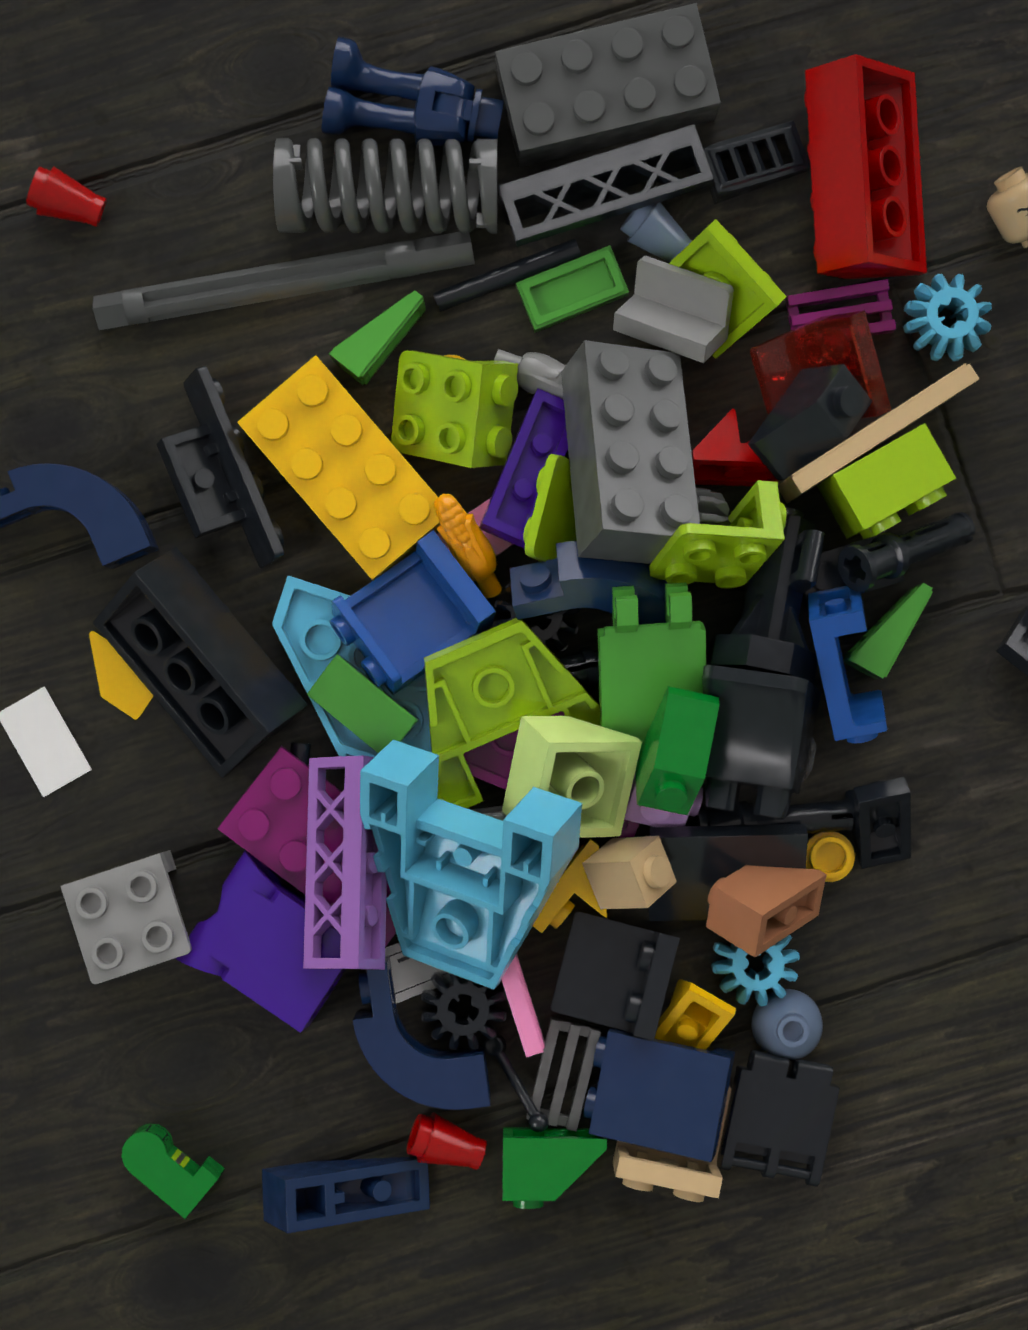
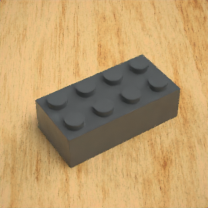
[495,3,721,168]
[561,340,700,564]

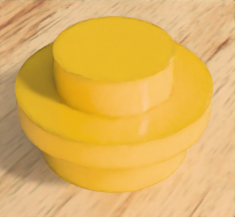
[806,831,855,882]

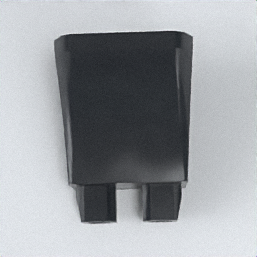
[702,665,821,820]

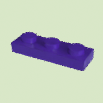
[479,388,568,549]

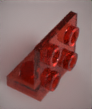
[750,310,892,418]

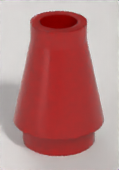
[26,166,107,227]
[407,1112,487,1170]

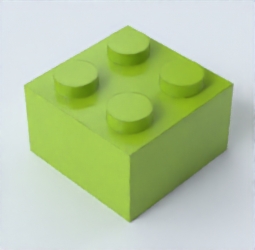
[817,423,956,539]

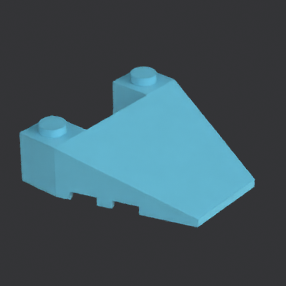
[360,740,582,990]

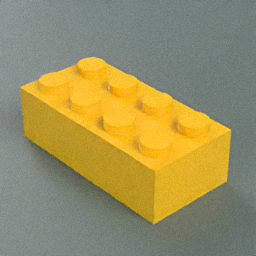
[237,355,440,581]

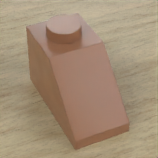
[706,865,827,958]

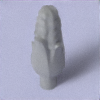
[494,349,566,400]

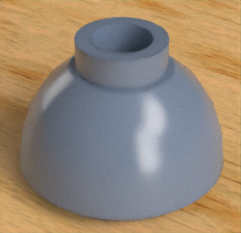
[751,989,823,1061]

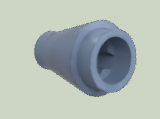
[620,202,692,262]

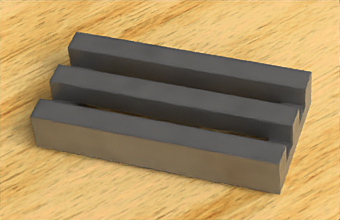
[527,1017,601,1132]

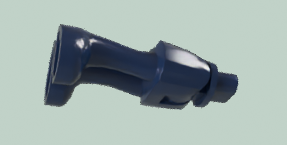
[321,37,504,147]

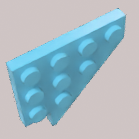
[272,576,431,758]

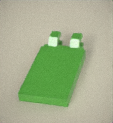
[598,582,706,746]

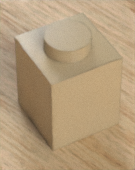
[582,836,677,909]

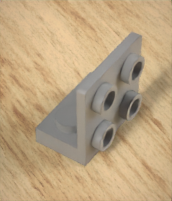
[60,850,192,984]

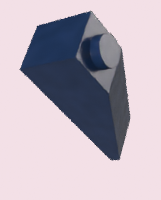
[262,1156,430,1234]

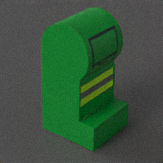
[121,1123,225,1219]

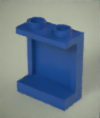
[330,530,496,695]
[808,586,888,743]

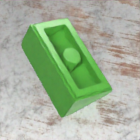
[307,654,419,753]

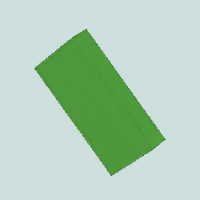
[516,245,629,333]

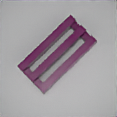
[785,279,896,349]

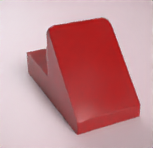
[692,409,779,486]

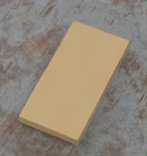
[778,363,979,504]

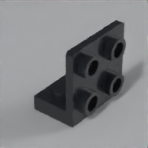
[551,912,680,1041]

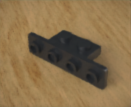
[156,366,284,568]

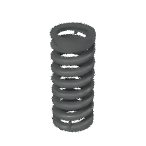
[273,138,498,234]

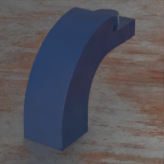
[0,463,159,569]
[510,541,668,624]
[352,956,491,1110]

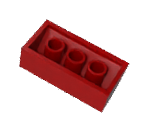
[804,54,927,279]

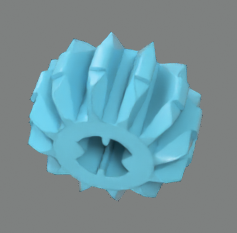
[903,274,992,361]
[711,935,800,1006]

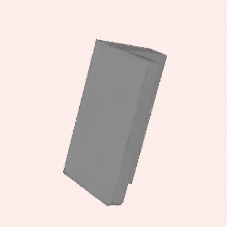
[613,256,734,363]

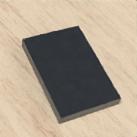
[648,824,808,921]

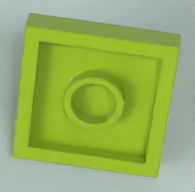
[669,219,787,359]

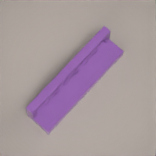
[303,755,387,970]

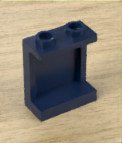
[584,1028,736,1162]

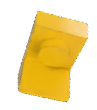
[533,837,607,933]
[655,979,736,1050]

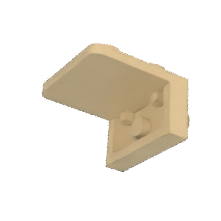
[612,1086,732,1202]

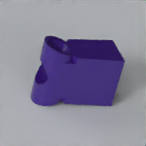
[176,850,347,1033]

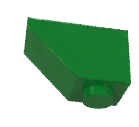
[635,686,720,815]
[502,1127,607,1209]

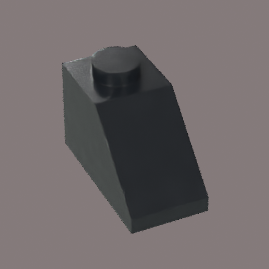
[748,364,873,480]

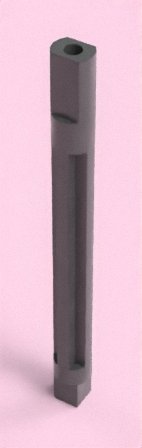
[92,232,475,330]

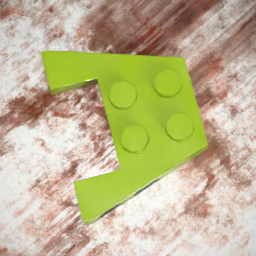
[424,618,600,808]

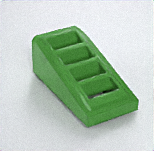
[329,290,426,385]
[843,583,933,679]

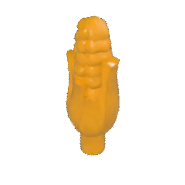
[434,494,502,598]

